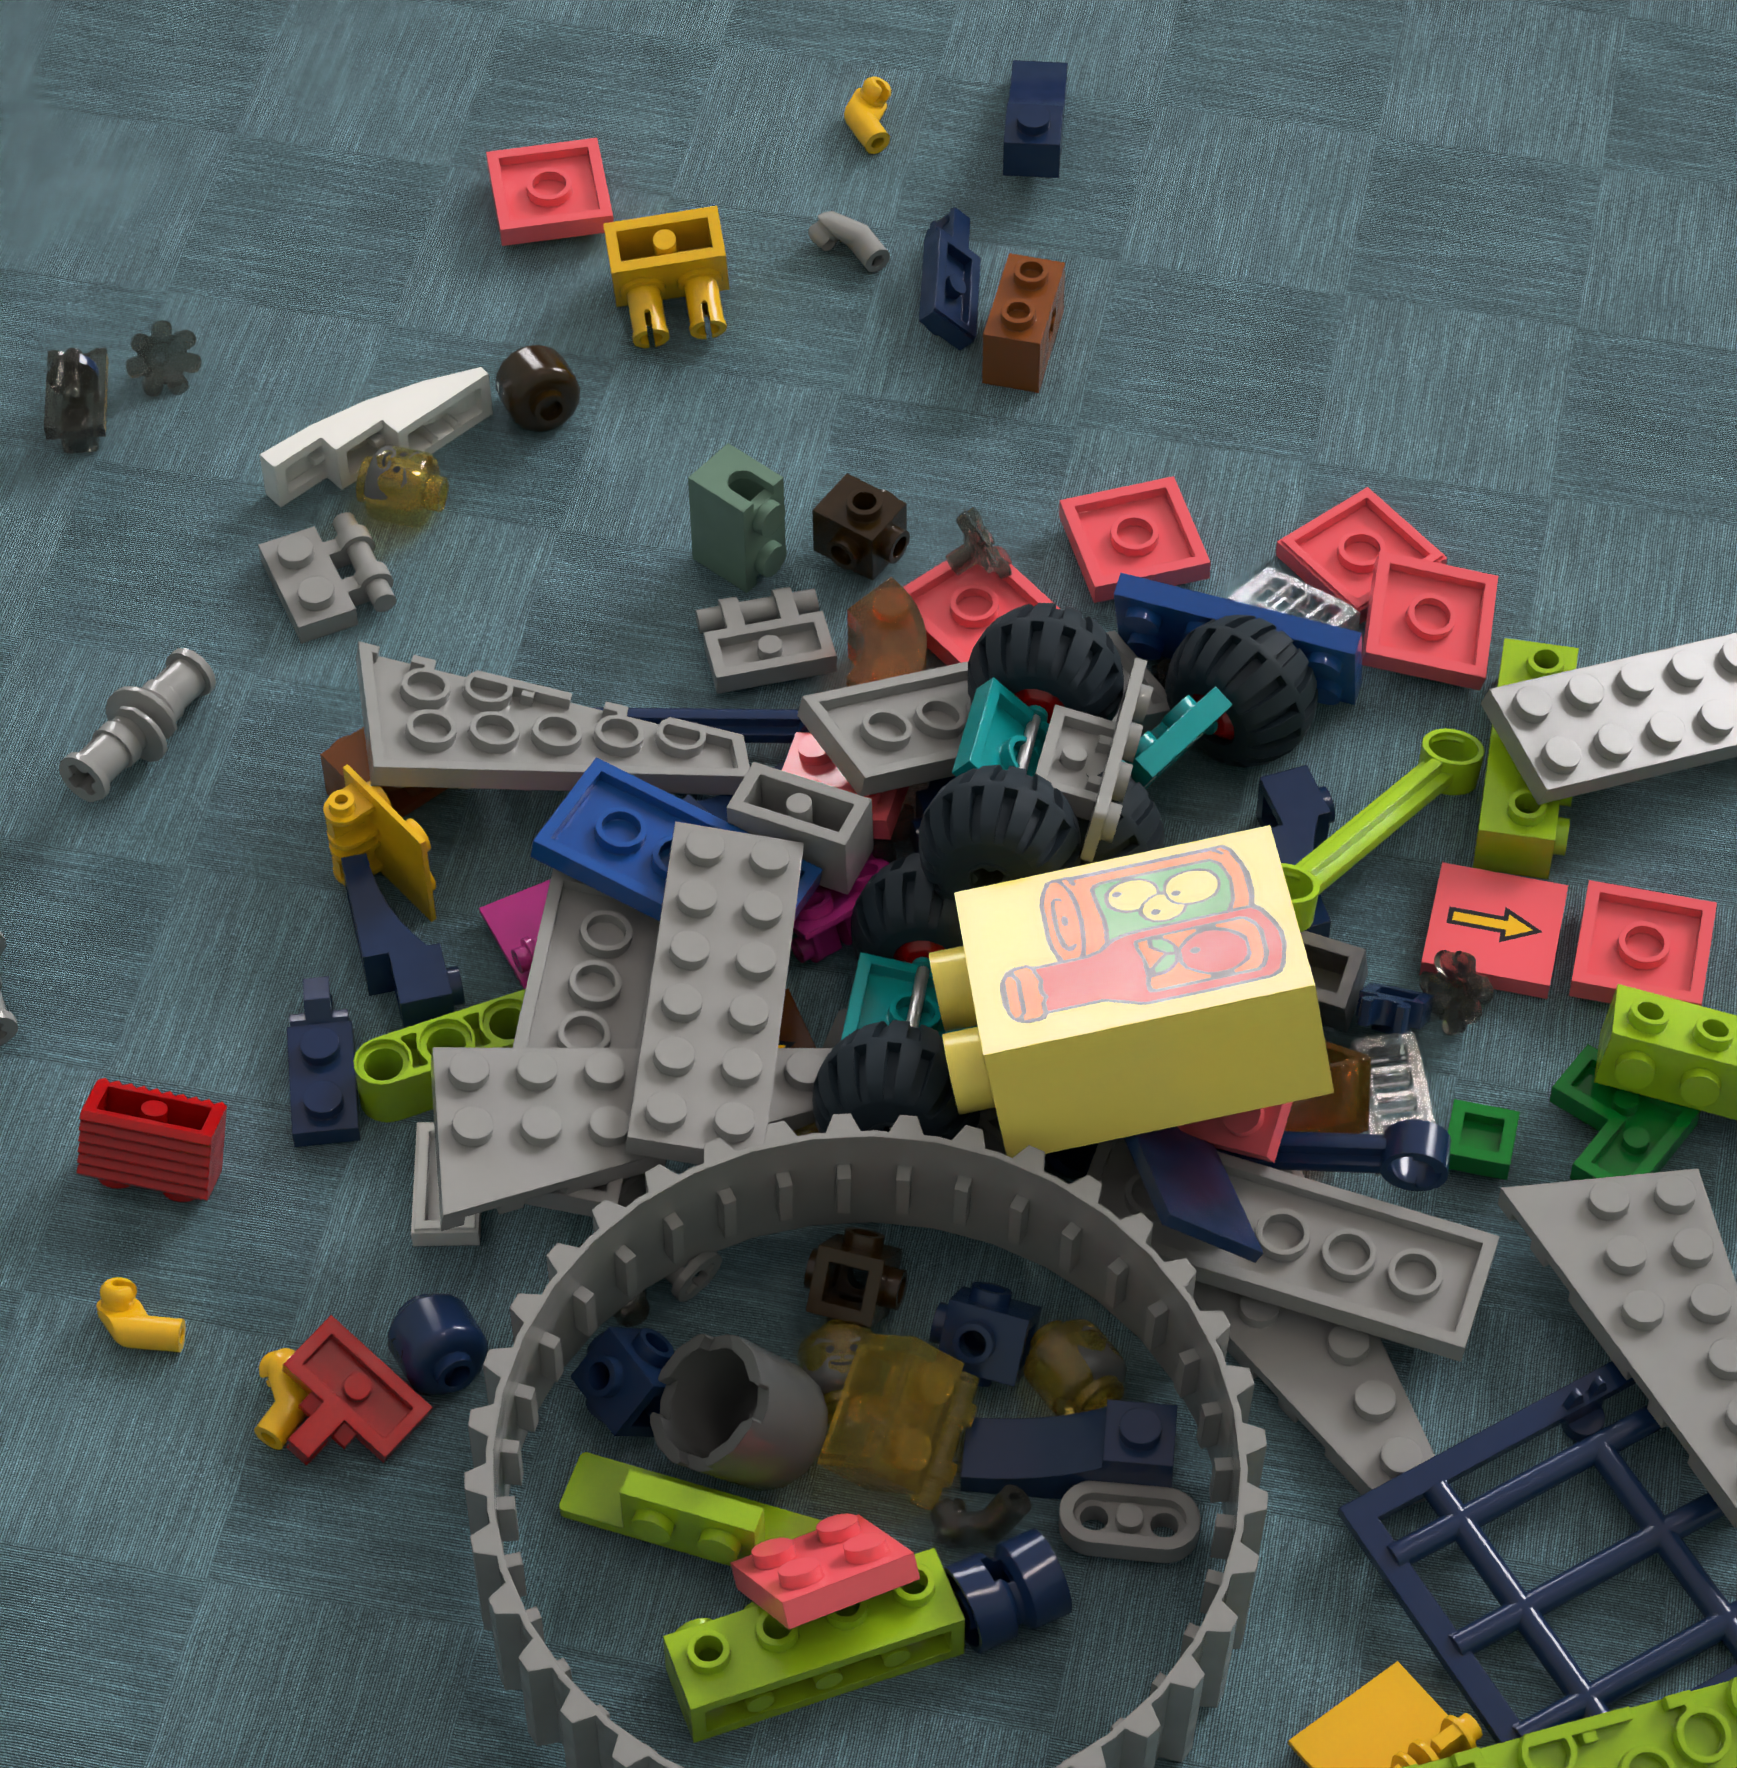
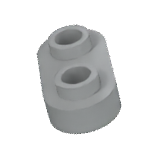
[1059,1481,1201,1563]

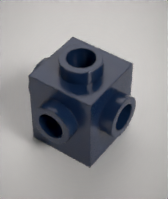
[930,1282,1042,1387]
[570,1327,674,1437]

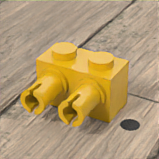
[603,206,730,348]

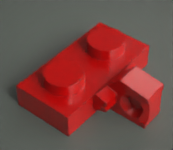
[282,1315,433,1466]

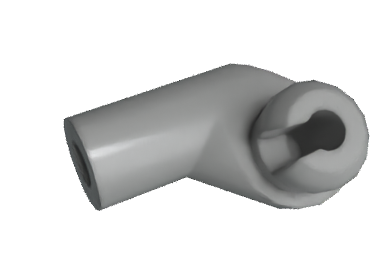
[808,211,890,272]

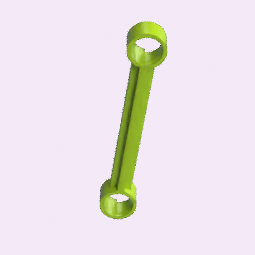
[1281,728,1485,932]

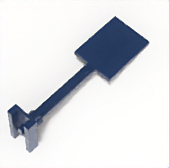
[1124,1126,1264,1263]

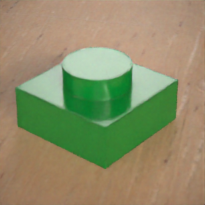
[1448,1099,1520,1180]

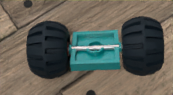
[919,603,1124,902]
[1076,615,1318,866]
[812,853,980,1140]

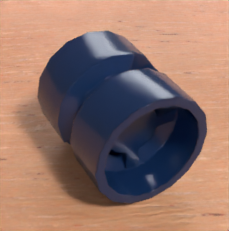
[944,1528,1072,1654]

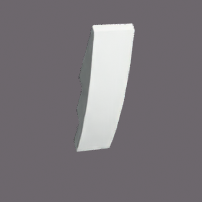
[259,367,493,507]

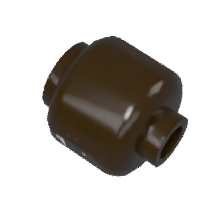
[496,345,580,432]

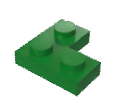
[1549,1044,1700,1181]

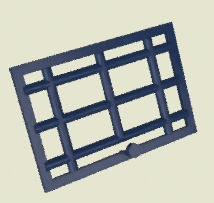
[1337,1361,1737,1744]

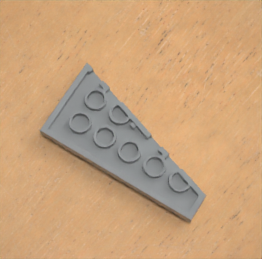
[356,641,750,795]
[431,1047,833,1231]
[1498,1168,1737,1528]
[1193,1170,1435,1504]

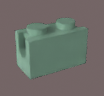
[688,443,787,593]

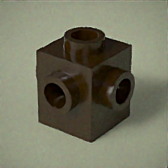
[812,473,910,581]
[804,1227,908,1331]

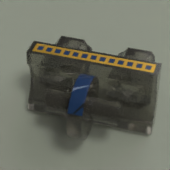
[44,347,109,453]

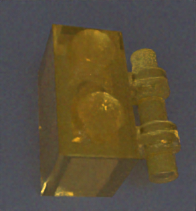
[817,1333,980,1511]

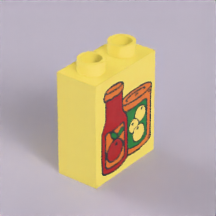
[929,825,1334,1158]

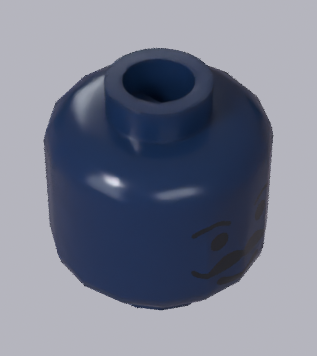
[388,1293,488,1395]

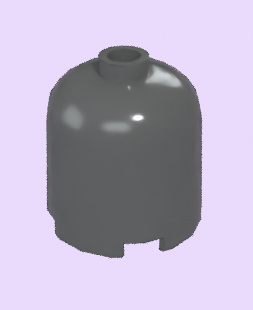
[650,1333,828,1491]

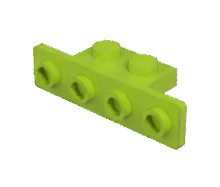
[559,1452,822,1566]

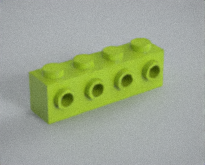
[1472,638,1579,879]
[1594,984,1737,1120]
[663,1548,965,1743]

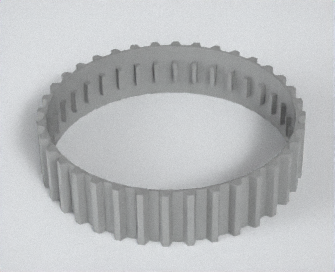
[464,1113,1268,1768]

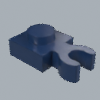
[1355,982,1435,1036]

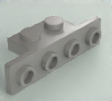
[1035,658,1153,862]

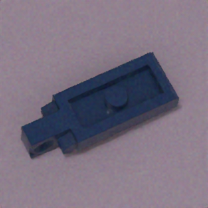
[919,207,981,351]
[287,976,361,1147]

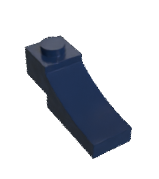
[1003,60,1068,178]
[1256,765,1335,938]
[341,853,465,1028]
[961,1399,1178,1500]

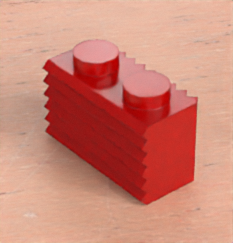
[76,1078,227,1202]

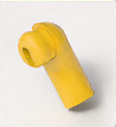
[844,77,891,154]
[96,1277,186,1353]
[254,1348,308,1450]

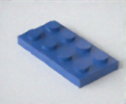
[1114,573,1362,705]
[530,757,823,921]

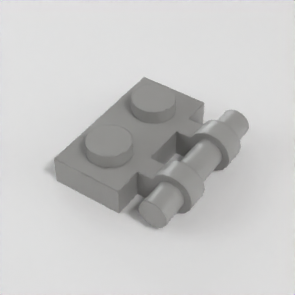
[258,512,396,644]
[695,586,837,694]

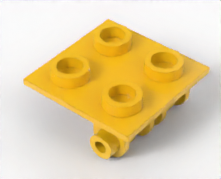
[323,764,436,922]
[1288,1661,1483,1768]

